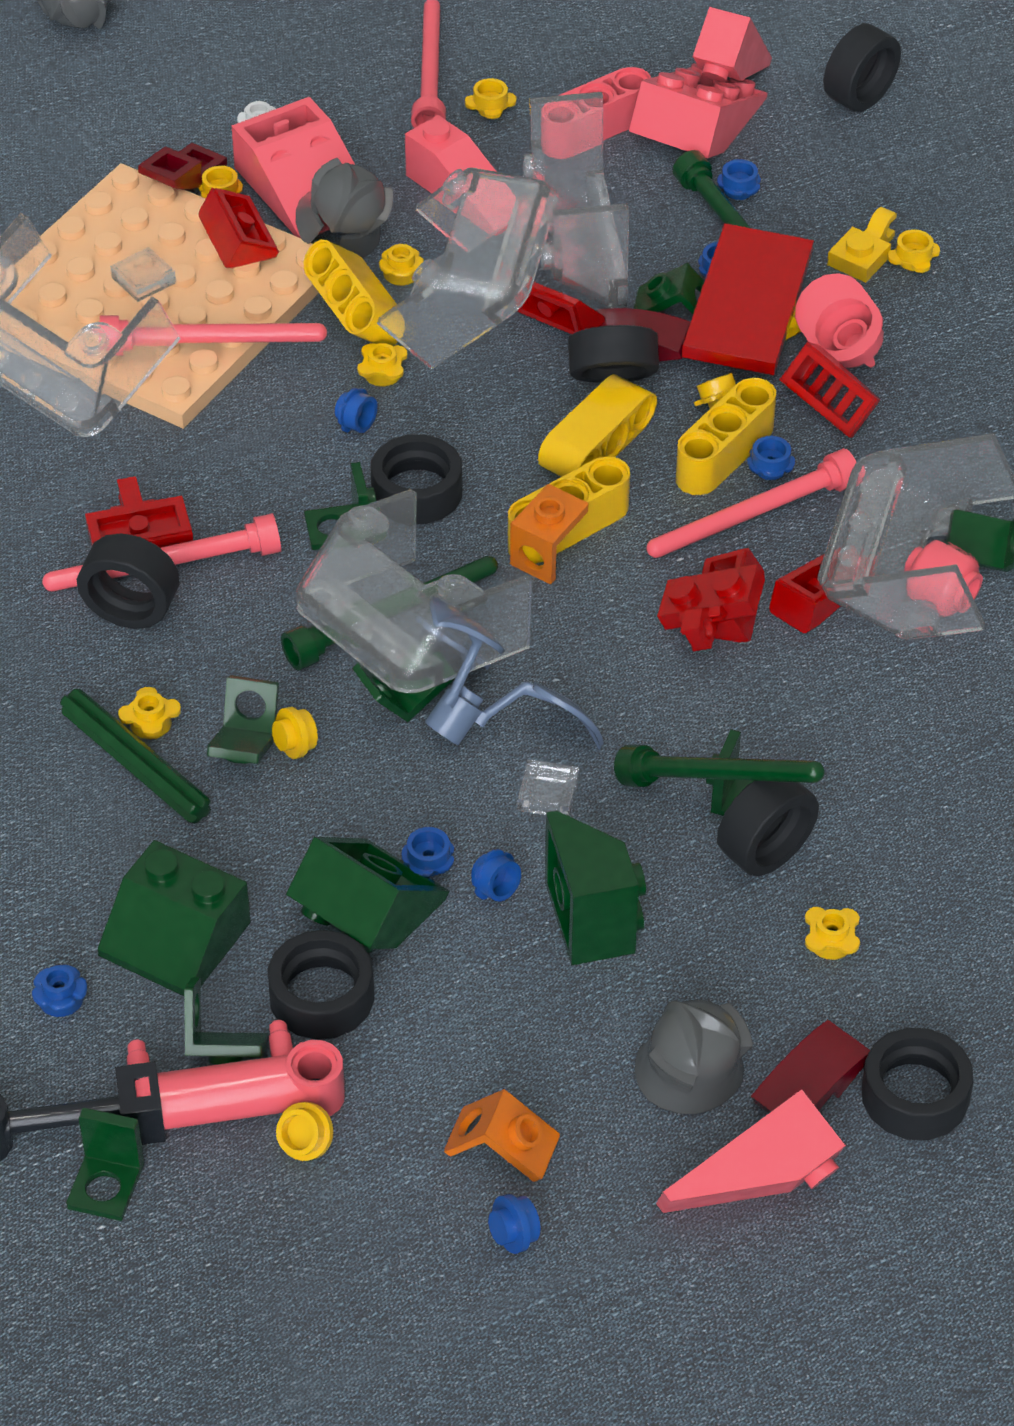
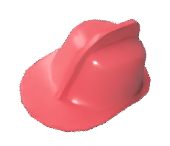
[795,273,884,368]

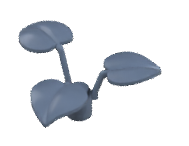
[417,596,604,750]

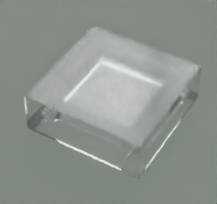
[110,247,176,302]
[517,759,580,816]

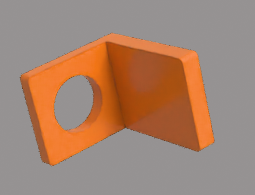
[510,484,589,584]
[444,1089,560,1182]

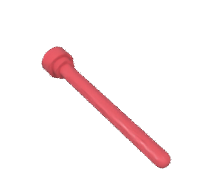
[411,0,446,128]
[100,315,327,353]
[646,448,860,558]
[42,513,281,592]

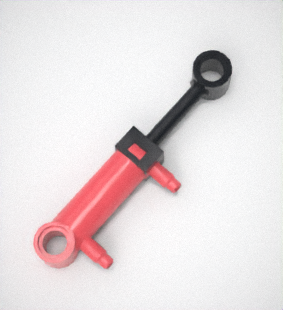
[0,1020,345,1161]

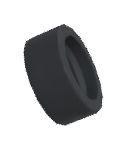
[823,23,901,112]
[568,325,659,383]
[371,434,462,524]
[76,533,180,629]
[717,781,819,876]
[267,930,375,1040]
[862,1027,974,1140]

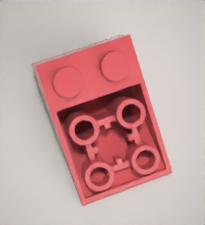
[629,63,768,158]
[231,97,355,238]

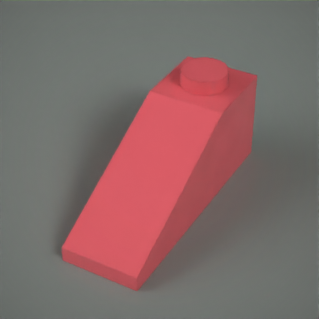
[692,7,772,82]
[405,115,529,239]
[656,1089,846,1213]

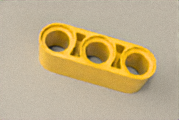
[303,239,406,346]
[538,374,657,477]
[676,378,776,495]
[508,456,630,564]

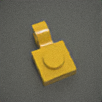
[827,206,897,283]

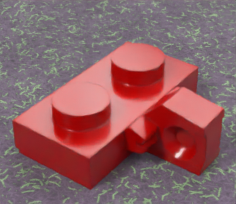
[85,476,193,548]
[657,564,765,652]

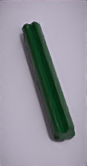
[60,689,211,824]

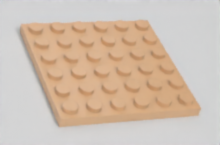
[0,163,319,429]

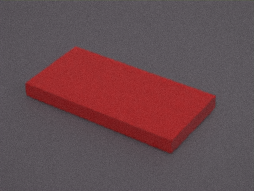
[682,223,814,375]

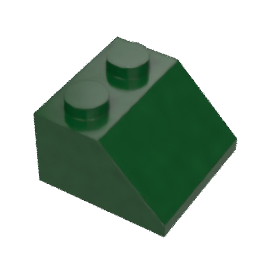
[545,810,646,966]
[286,836,450,953]
[97,840,251,996]

